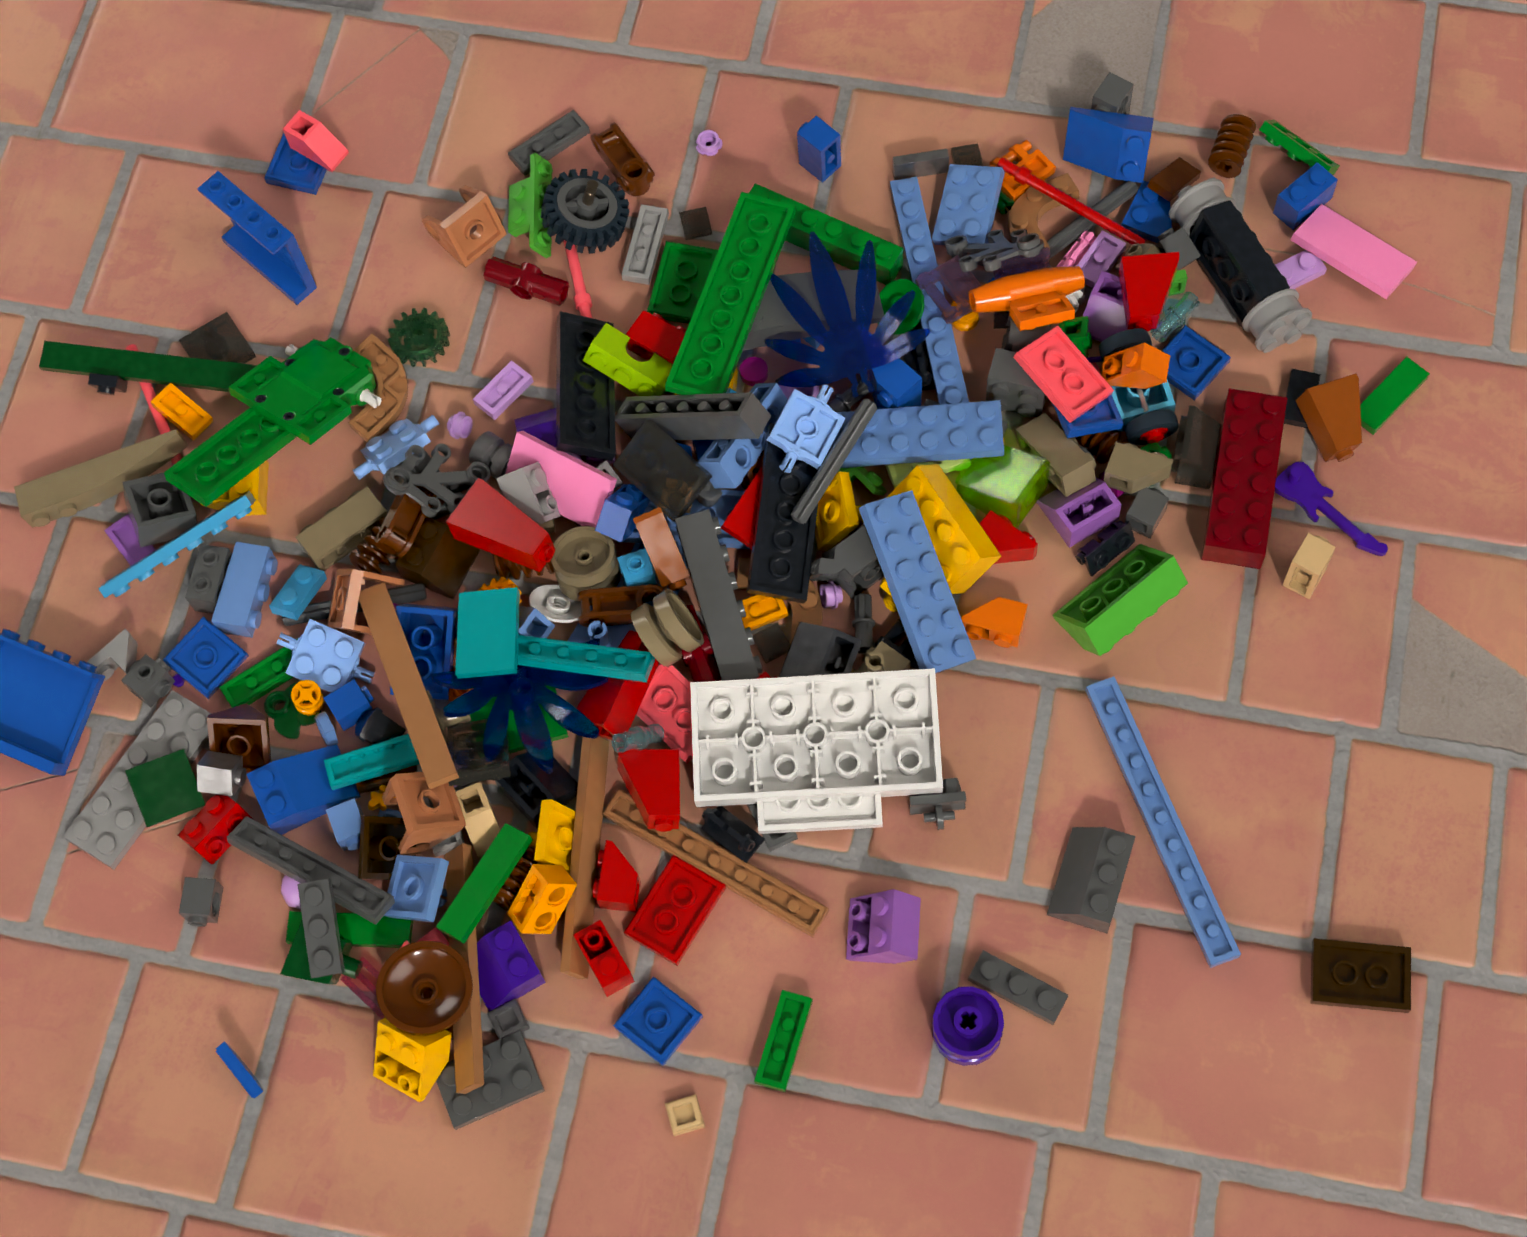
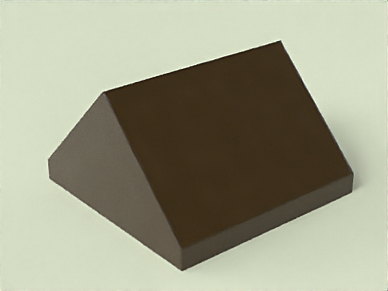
[358,816,416,880]

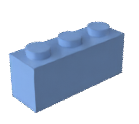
[211,542,278,638]

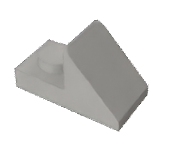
[87,629,138,682]

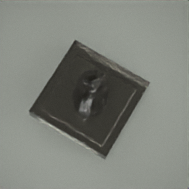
[179,312,256,364]

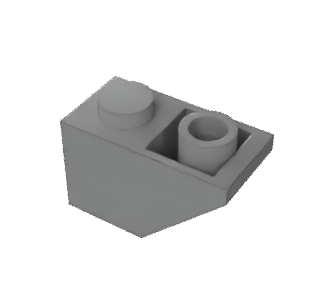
[496,462,561,524]

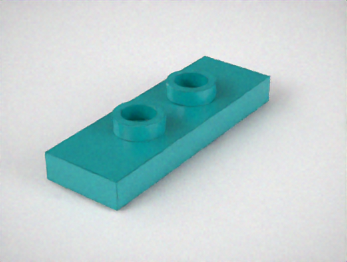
[324,734,420,790]

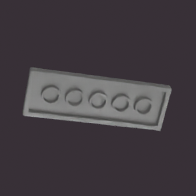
[63,690,211,870]

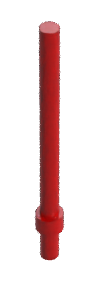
[997,157,1146,245]

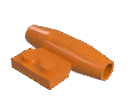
[969,266,1085,331]

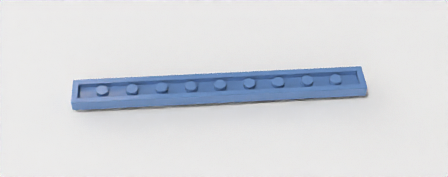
[890,176,969,405]
[1085,676,1241,968]

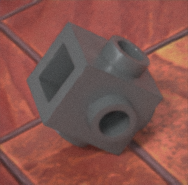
[121,654,175,708]

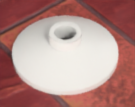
[529,585,581,623]

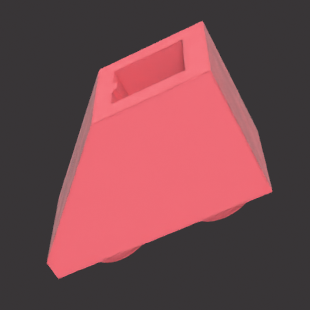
[283,110,349,172]

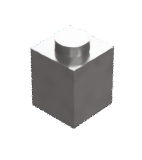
[197,751,247,797]

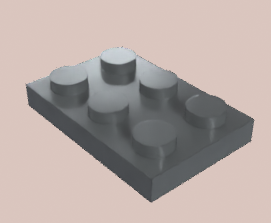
[436,1031,545,1130]

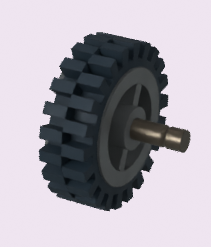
[541,169,629,254]

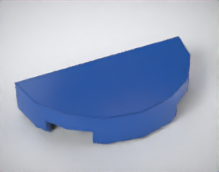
[216,1041,264,1099]

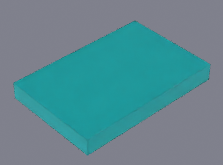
[455,587,520,679]

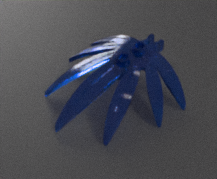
[765,232,931,398]
[431,638,608,773]

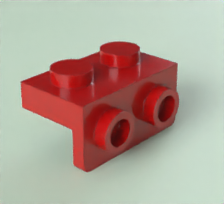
[178,794,253,864]

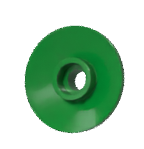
[878,279,924,335]

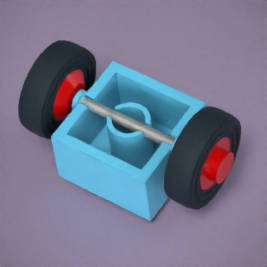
[1099,328,1179,446]

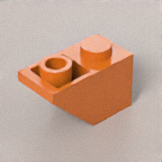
[1102,342,1170,389]
[961,597,1028,648]

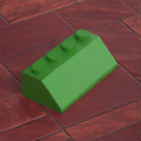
[1053,544,1188,656]

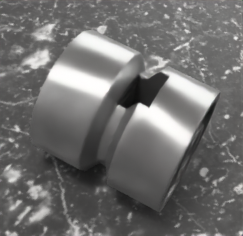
[469,431,513,480]

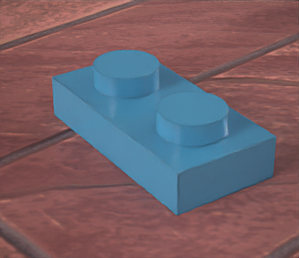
[269,564,327,620]

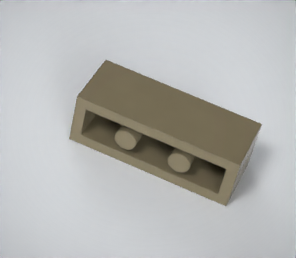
[1016,413,1096,497]
[296,487,388,571]

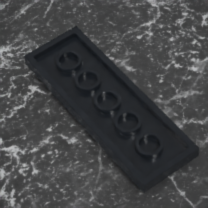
[556,311,616,461]
[746,423,823,604]

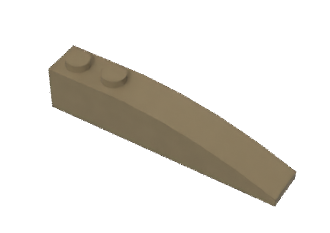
[14,429,188,528]

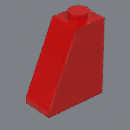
[1119,252,1180,331]
[617,749,680,832]

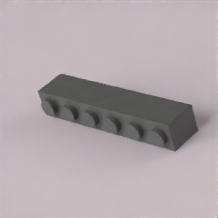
[615,392,771,440]
[675,509,763,681]

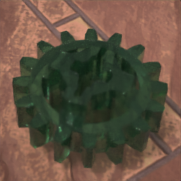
[388,308,450,367]

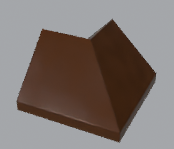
[207,703,272,773]

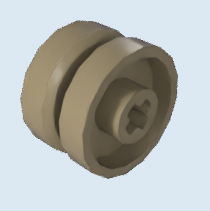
[551,526,620,602]
[631,588,704,667]

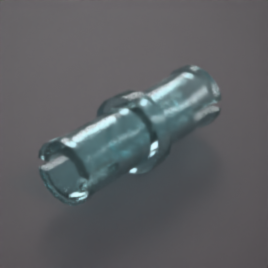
[1151,292,1200,342]
[612,724,664,753]

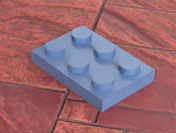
[932,164,1005,245]

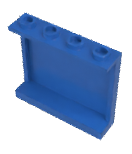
[197,171,317,305]
[0,628,105,776]

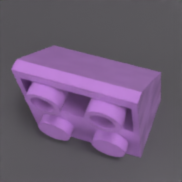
[1083,271,1127,342]
[1037,477,1122,548]
[846,889,921,964]

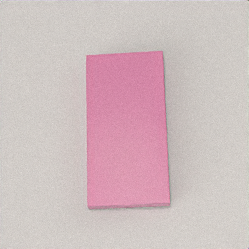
[1291,204,1417,299]
[505,431,617,528]

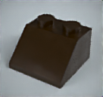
[395,517,480,600]

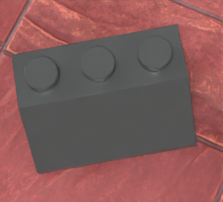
[1047,827,1136,934]

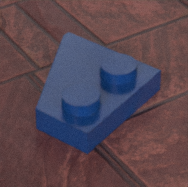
[1121,180,1172,243]

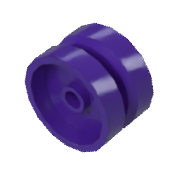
[932,986,1004,1066]

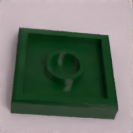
[125,749,205,828]

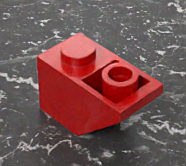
[979,510,1038,564]
[593,840,641,912]
[573,919,635,997]

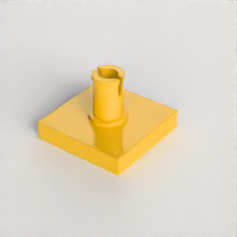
[815,471,864,551]
[528,799,575,873]

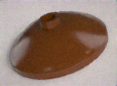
[376,941,473,1035]

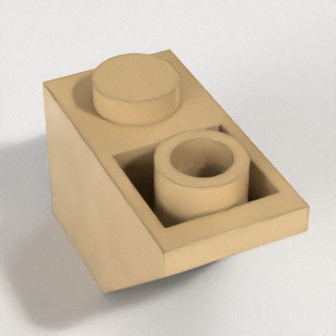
[456,782,501,858]

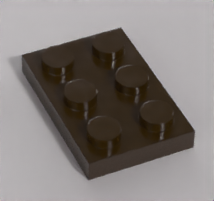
[1310,938,1411,1013]

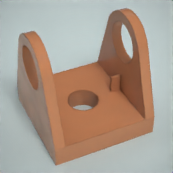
[422,185,507,268]
[327,569,405,635]
[382,772,466,856]

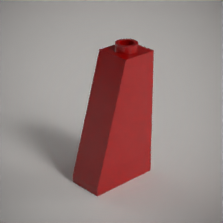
[446,478,556,572]
[570,630,659,742]

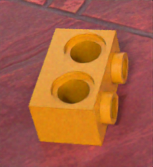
[507,864,577,934]

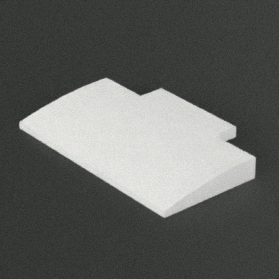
[690,668,943,834]

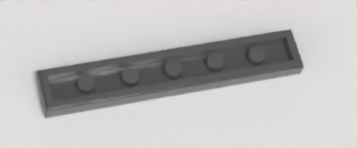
[227,816,395,925]

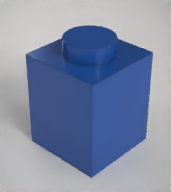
[323,679,374,731]

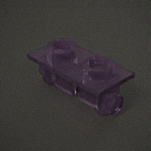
[993,247,1051,280]

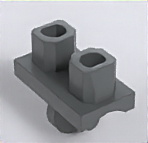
[909,778,966,830]

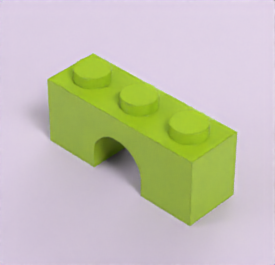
[583,323,673,396]

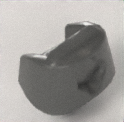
[693,476,722,507]

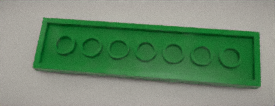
[665,192,796,395]

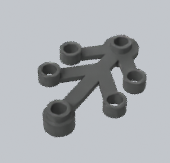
[945,229,1044,272]
[383,444,490,517]

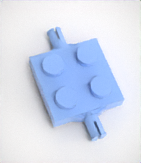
[767,385,845,473]
[352,415,439,480]
[277,619,375,693]

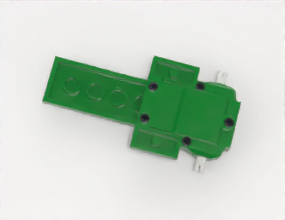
[164,337,381,507]

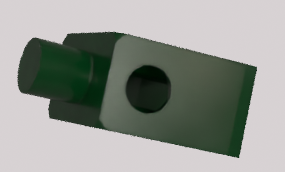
[280,920,363,984]

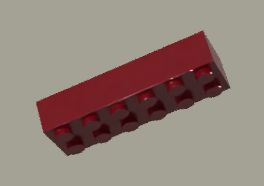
[1201,388,1287,569]

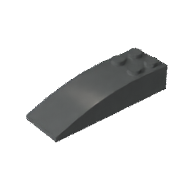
[743,270,885,350]

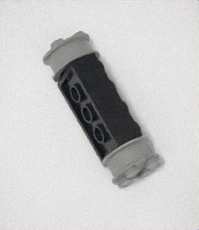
[1169,177,1312,353]

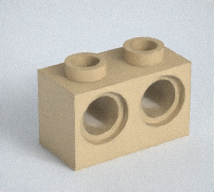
[1282,533,1336,599]

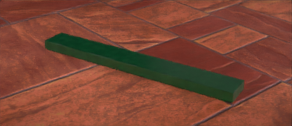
[39,341,257,392]

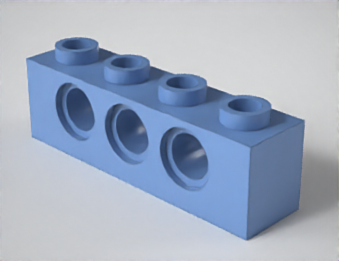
[698,383,788,488]

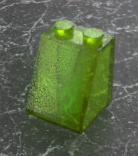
[955,445,1051,528]

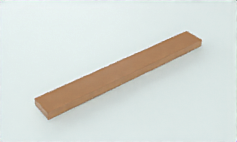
[359,582,459,789]
[560,732,609,979]
[602,789,829,937]
[445,843,484,1094]

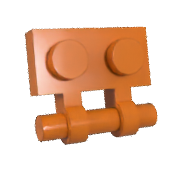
[989,140,1056,202]

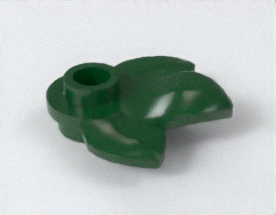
[264,682,321,739]

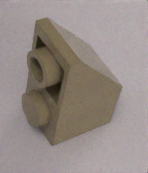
[1104,442,1173,494]

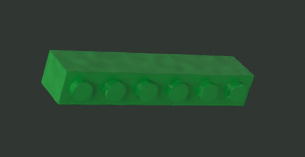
[749,183,903,285]

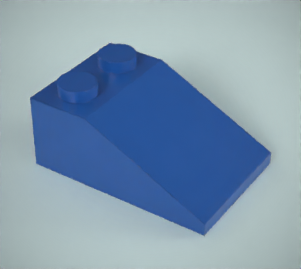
[1063,107,1154,183]
[856,324,922,409]
[390,604,458,700]
[246,744,361,835]

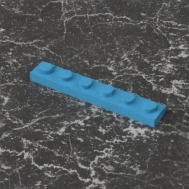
[98,491,256,598]

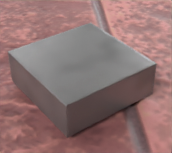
[487,999,530,1040]

